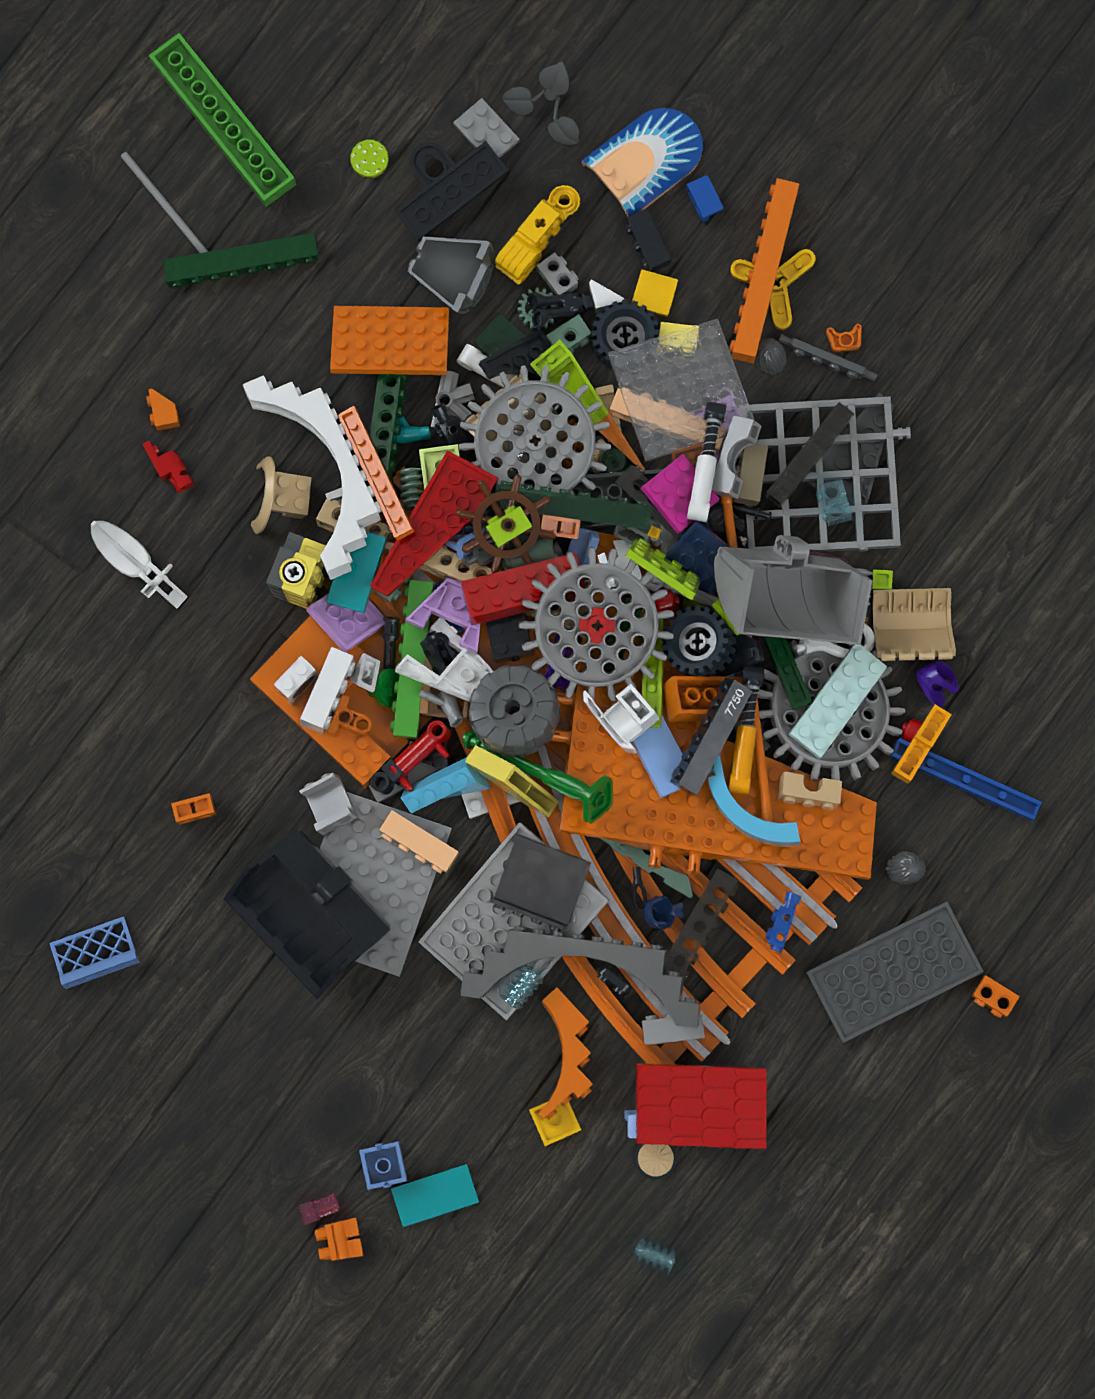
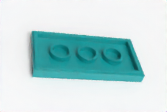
[326,532,387,613]
[391,1164,479,1227]

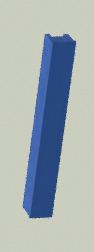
[889,738,1042,822]

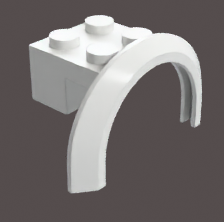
[583,684,659,754]

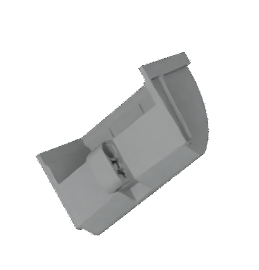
[714,535,872,645]

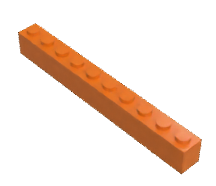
[729,178,799,364]

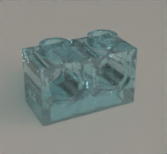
[816,479,852,526]

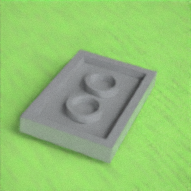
[453,98,520,158]

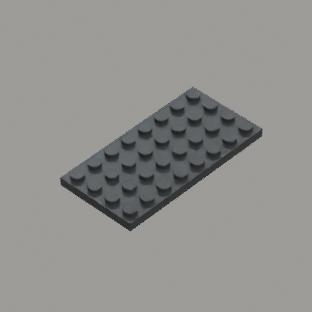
[806,902,984,1043]

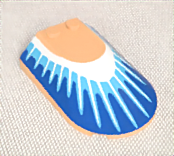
[582,108,703,217]

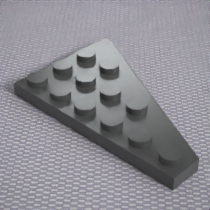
[806,393,894,524]

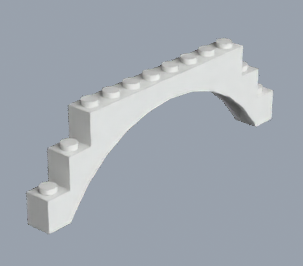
[242,375,382,580]

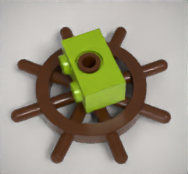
[456,474,556,574]

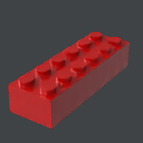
[461,553,586,626]

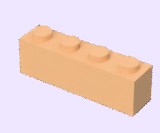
[379,810,459,874]

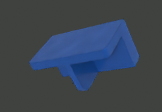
[686,175,723,223]

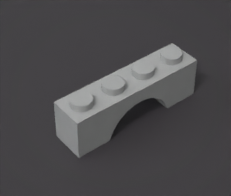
[712,416,761,499]

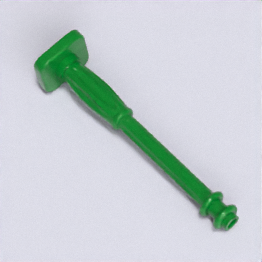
[462,731,613,824]

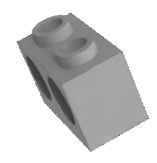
[537,253,579,295]

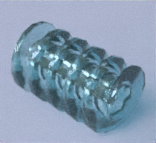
[500,965,543,1009]
[631,1237,676,1275]

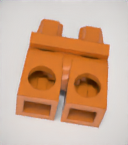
[315,1218,363,1261]

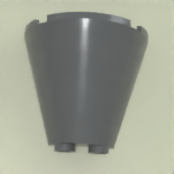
[407,237,494,314]

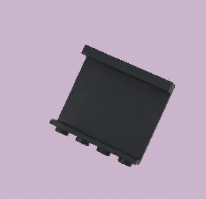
[490,834,591,932]

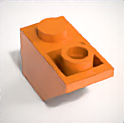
[146,389,180,431]

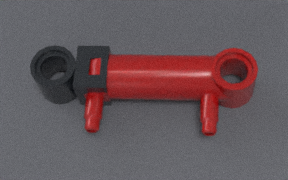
[370,720,451,795]

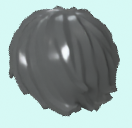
[755,337,787,375]
[886,851,926,885]

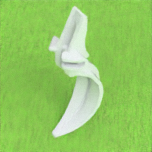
[91,521,188,608]

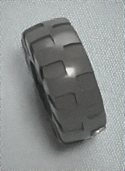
[468,665,560,757]

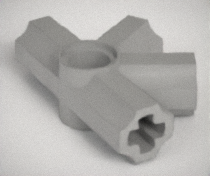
[431,371,475,429]

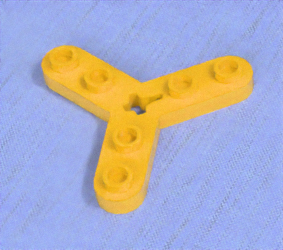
[730,249,815,330]

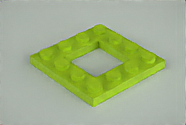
[625,538,701,600]

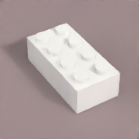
[300,647,356,734]

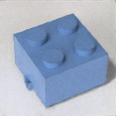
[359,1142,408,1190]

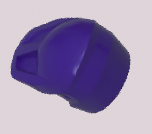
[916,661,959,707]

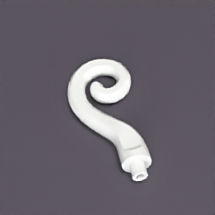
[794,623,875,659]

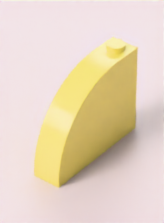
[465,745,559,818]

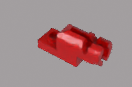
[142,441,194,493]

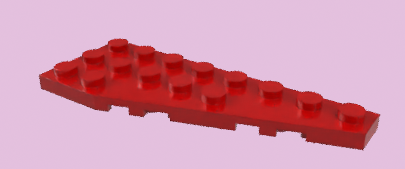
[370,450,499,597]

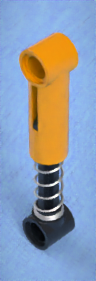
[729,665,765,795]

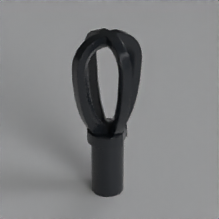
[633,867,647,909]

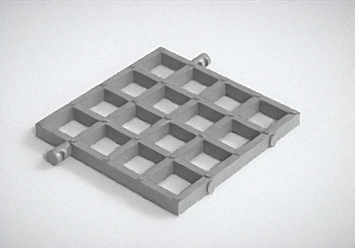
[724,397,911,553]

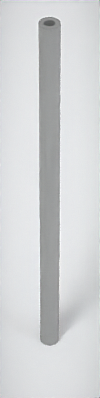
[121,152,209,253]

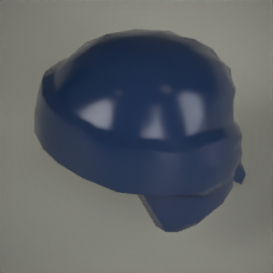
[644,896,684,930]

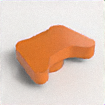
[826,324,862,353]

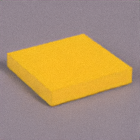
[631,269,678,317]
[529,1102,581,1146]

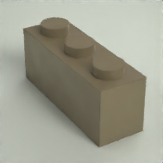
[733,443,768,506]

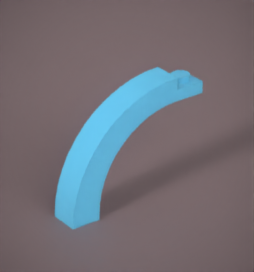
[708,755,800,846]

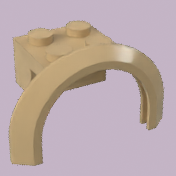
[251,456,311,534]

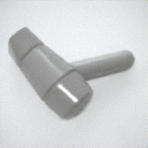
[419,690,464,727]

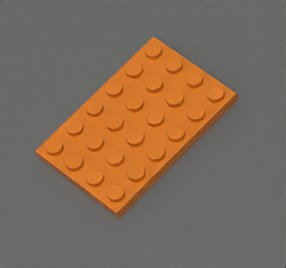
[330,306,449,375]

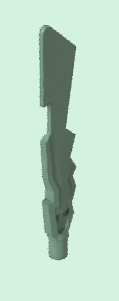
[601,838,693,898]

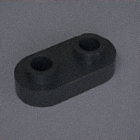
[596,965,632,996]

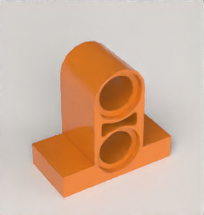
[327,695,371,737]

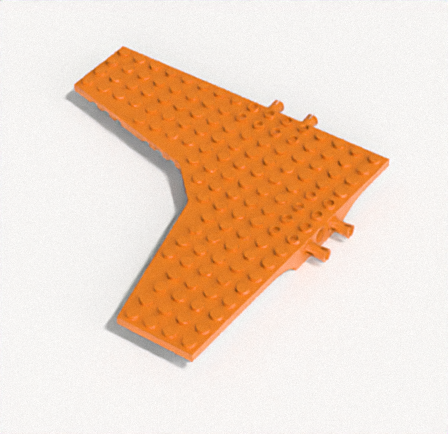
[550,532,877,880]

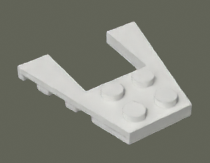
[395,617,494,702]

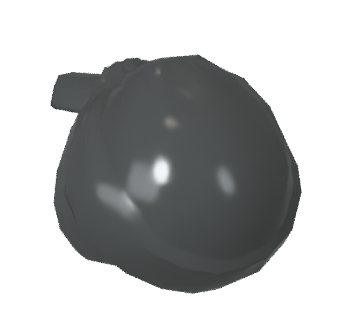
[704,506,745,532]

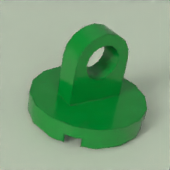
[366,668,400,708]

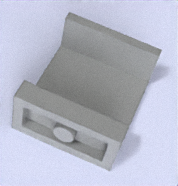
[299,773,357,835]

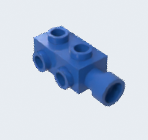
[765,892,802,953]

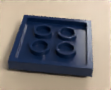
[665,521,730,594]

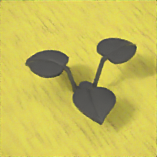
[502,61,579,145]

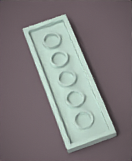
[788,644,887,759]

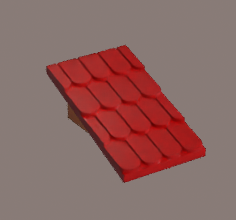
[636,1063,766,1149]

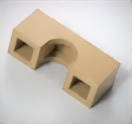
[778,772,842,810]

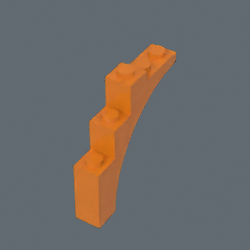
[537,987,593,1121]

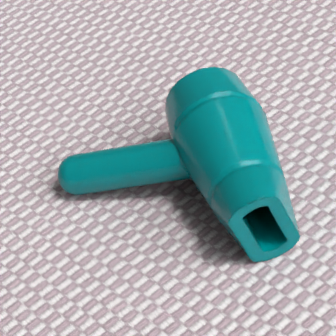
[397,415,431,444]

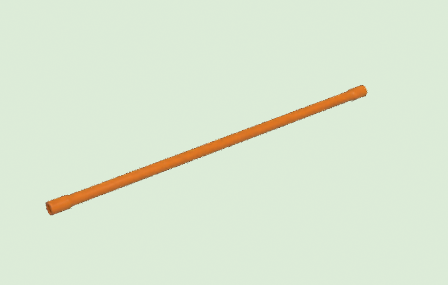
[720,496,775,823]

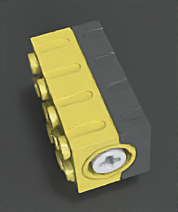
[266,532,326,609]

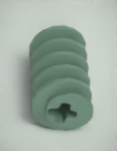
[400,468,424,510]

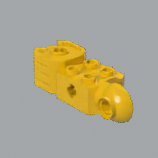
[495,185,580,284]

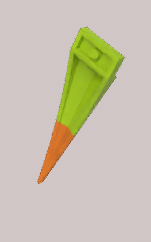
[530,340,645,470]

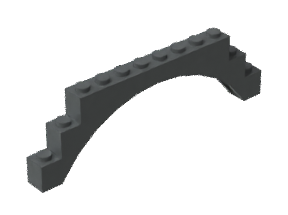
[460,926,701,1028]

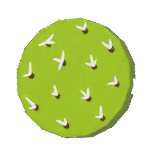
[350,140,388,178]

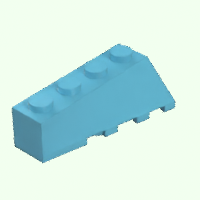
[401,757,491,813]

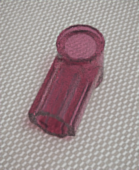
[297,1194,340,1225]

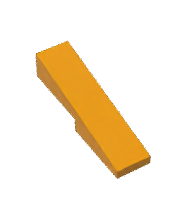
[891,704,952,784]

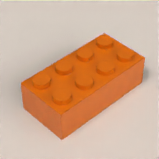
[663,676,743,722]

